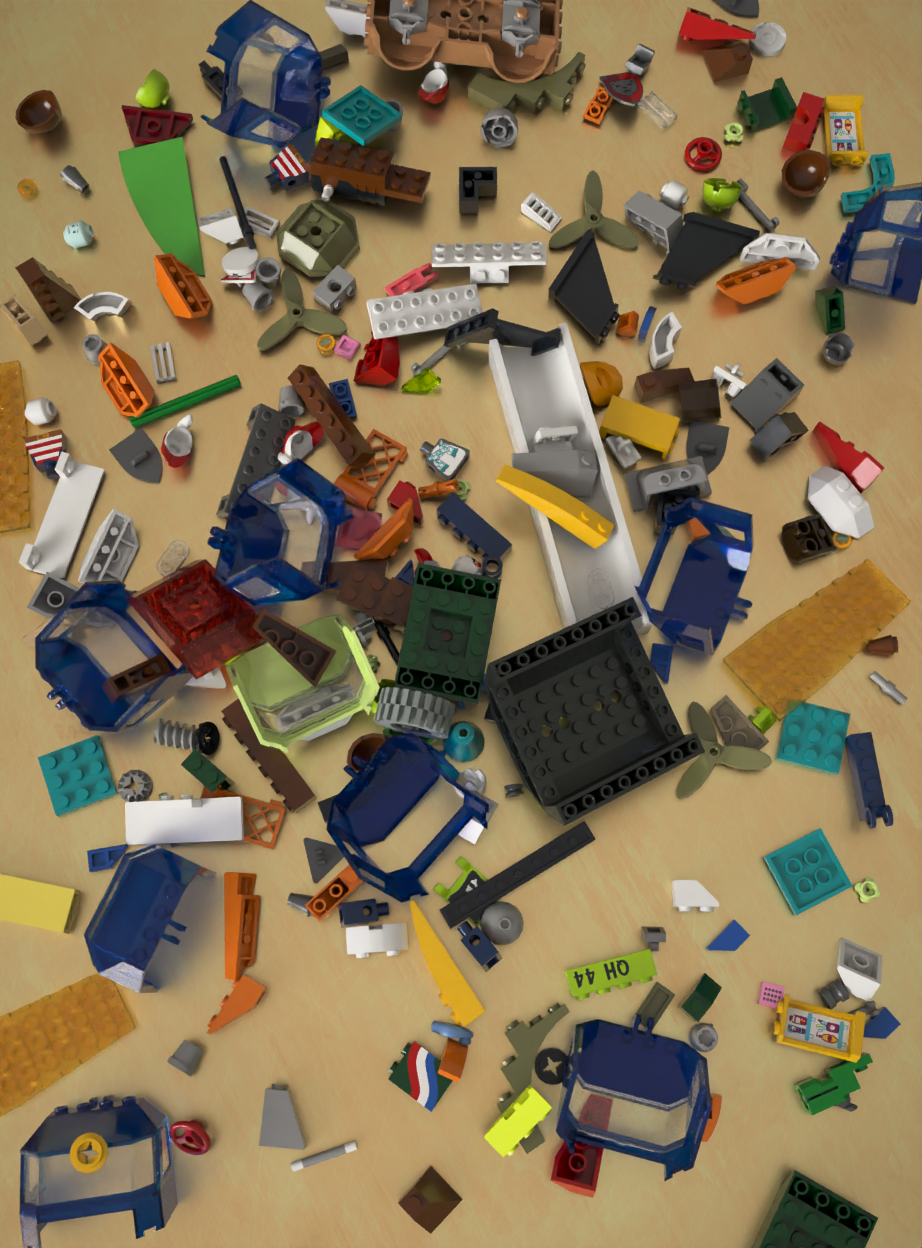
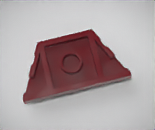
[122,105,193,145]

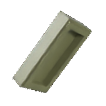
[633,982,675,1031]

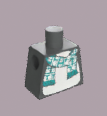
[420,439,470,482]

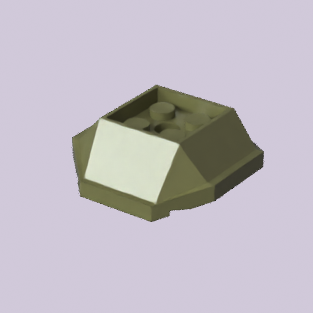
[276,198,360,277]

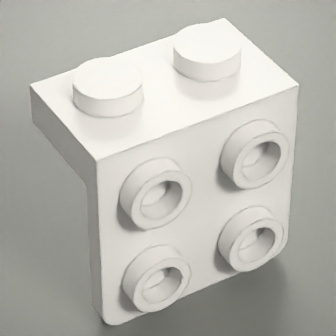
[531,425,578,452]

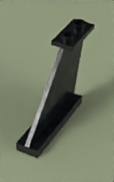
[653,212,760,290]
[549,230,620,344]
[444,308,561,356]

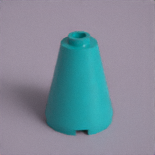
[443,721,485,763]

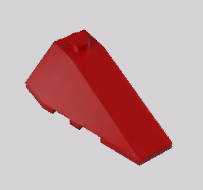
[679,7,756,41]
[354,331,400,386]
[812,422,885,494]
[550,1095,612,1198]

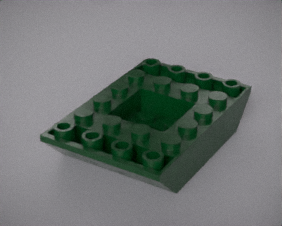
[394,563,501,704]
[751,1170,878,1248]

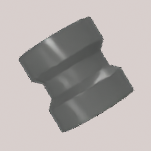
[818,979,849,1009]

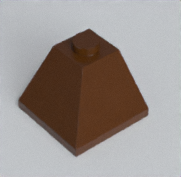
[702,41,753,83]
[398,1166,463,1234]

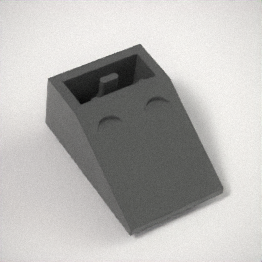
[730,358,804,430]

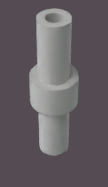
[870,671,907,704]

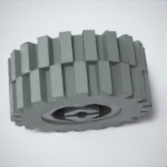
[374,687,455,739]

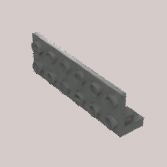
[216,403,295,527]

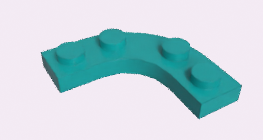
[840,153,895,213]

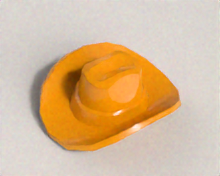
[580,361,623,406]

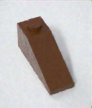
[634,367,694,403]
[102,653,172,704]

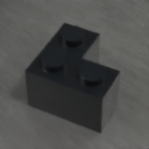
[459,167,497,213]
[750,412,809,459]
[654,489,700,535]

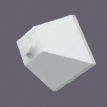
[197,207,243,244]
[837,938,882,1002]

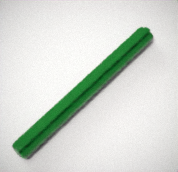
[129,375,241,427]

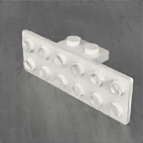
[432,241,547,284]
[366,284,482,339]
[125,795,244,845]

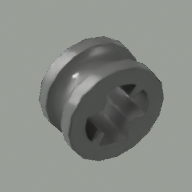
[504,784,524,797]

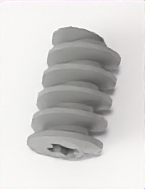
[154,718,197,751]

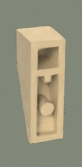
[0,294,47,346]

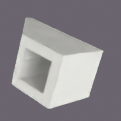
[672,880,719,912]

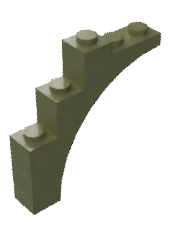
[468,52,586,114]
[496,1003,570,1154]

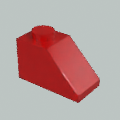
[387,480,424,526]

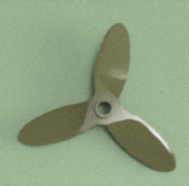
[549,170,639,249]
[257,269,347,350]
[677,702,772,799]

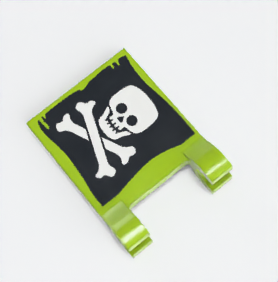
[433,856,502,926]

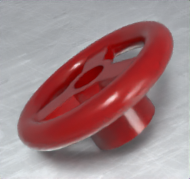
[685,137,722,171]
[169,1120,211,1155]

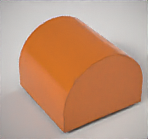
[616,311,639,337]

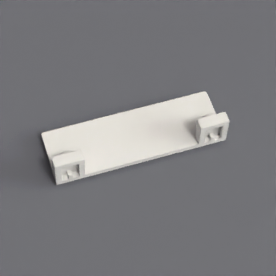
[19,452,105,579]

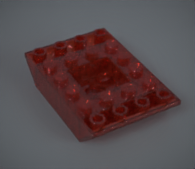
[127,559,264,680]

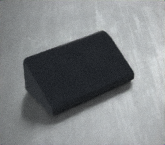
[308,44,349,72]

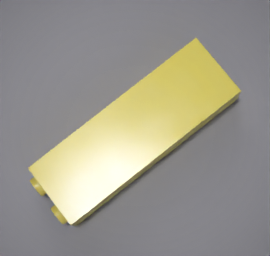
[0,874,81,934]

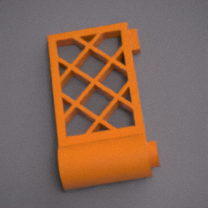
[331,429,408,511]
[200,784,286,849]

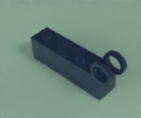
[437,493,512,579]
[845,732,893,829]

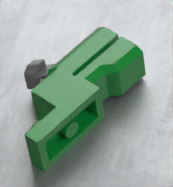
[795,1052,873,1115]

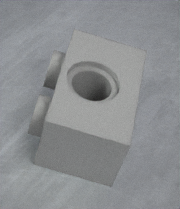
[312,265,356,314]

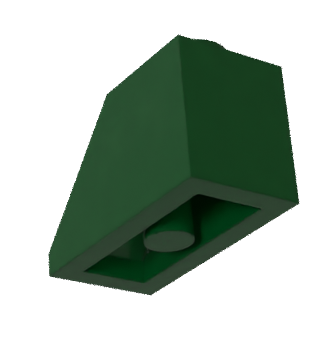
[815,286,845,334]
[677,973,722,1022]

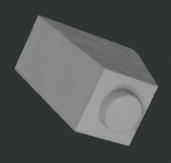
[259,1084,307,1150]

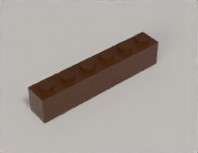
[288,364,375,468]
[221,698,317,813]

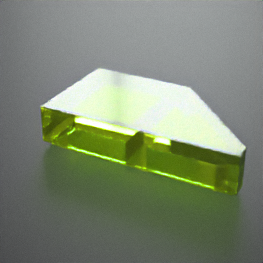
[401,367,441,393]

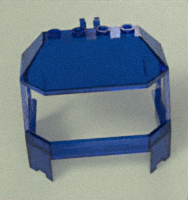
[634,497,754,656]
[326,733,489,903]

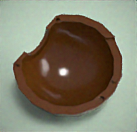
[15,90,62,135]
[781,150,831,198]
[347,733,401,787]

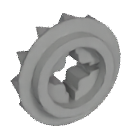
[117,770,152,802]

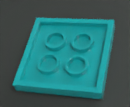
[322,85,403,146]
[775,698,850,775]
[38,735,118,817]
[763,828,853,915]

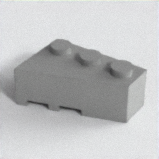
[624,191,683,253]

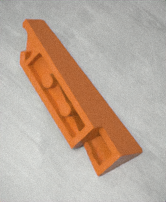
[224,872,260,980]

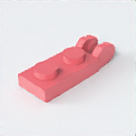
[385,263,439,296]

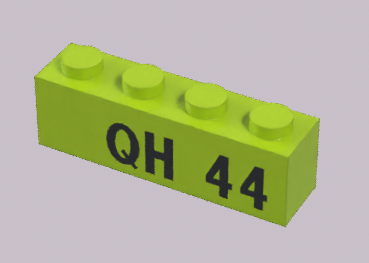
[565,949,657,1000]

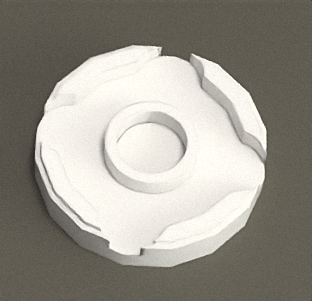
[749,22,786,57]
[221,247,260,276]

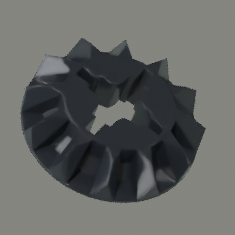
[194,721,220,755]
[535,1048,570,1085]

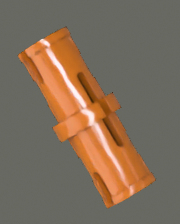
[418,479,459,500]

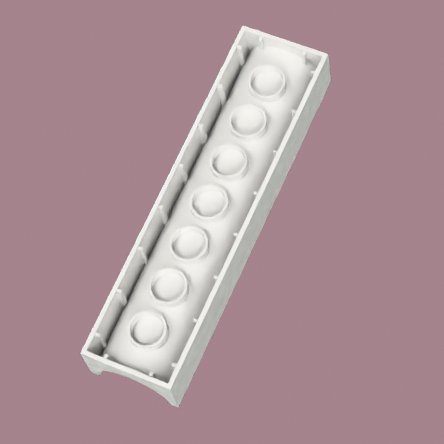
[489,323,655,635]

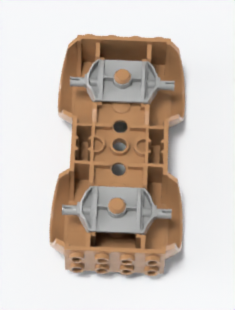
[364,0,563,83]

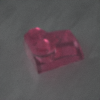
[335,506,382,550]

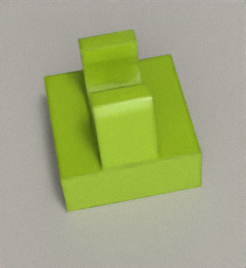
[748,706,777,735]

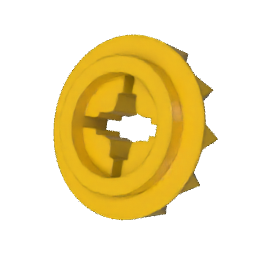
[70,1133,109,1173]

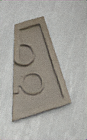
[710,695,769,750]

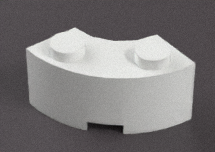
[74,292,132,321]
[649,312,682,370]
[346,923,409,958]

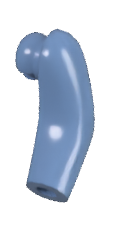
[431,1021,473,1045]

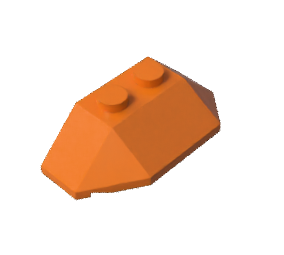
[154,253,212,318]
[716,257,796,304]
[98,343,154,417]
[353,498,414,559]

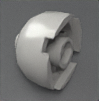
[481,108,518,148]
[480,901,524,945]

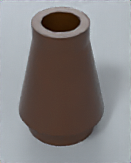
[866,635,898,655]

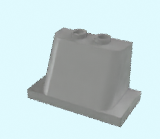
[624,456,712,512]

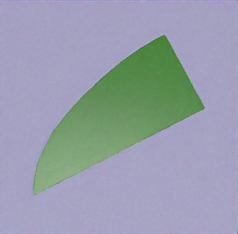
[118,137,205,276]

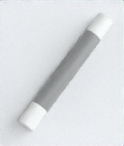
[291,1141,358,1172]

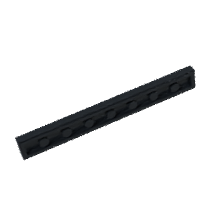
[439,821,596,929]

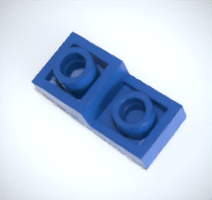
[329,379,357,418]

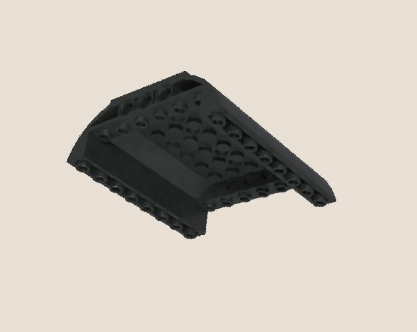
[486,597,705,826]

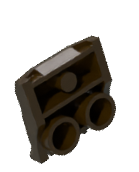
[677,379,721,423]
[781,514,838,563]

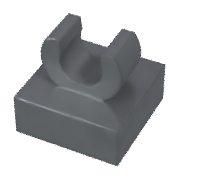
[641,926,666,951]

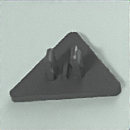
[303,837,348,883]

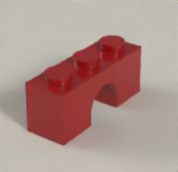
[782,92,825,153]

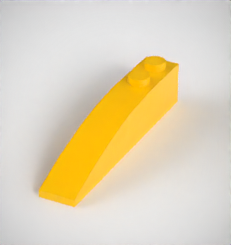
[496,465,614,549]
[409,900,486,1027]

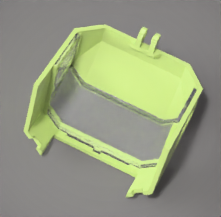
[225,614,380,753]

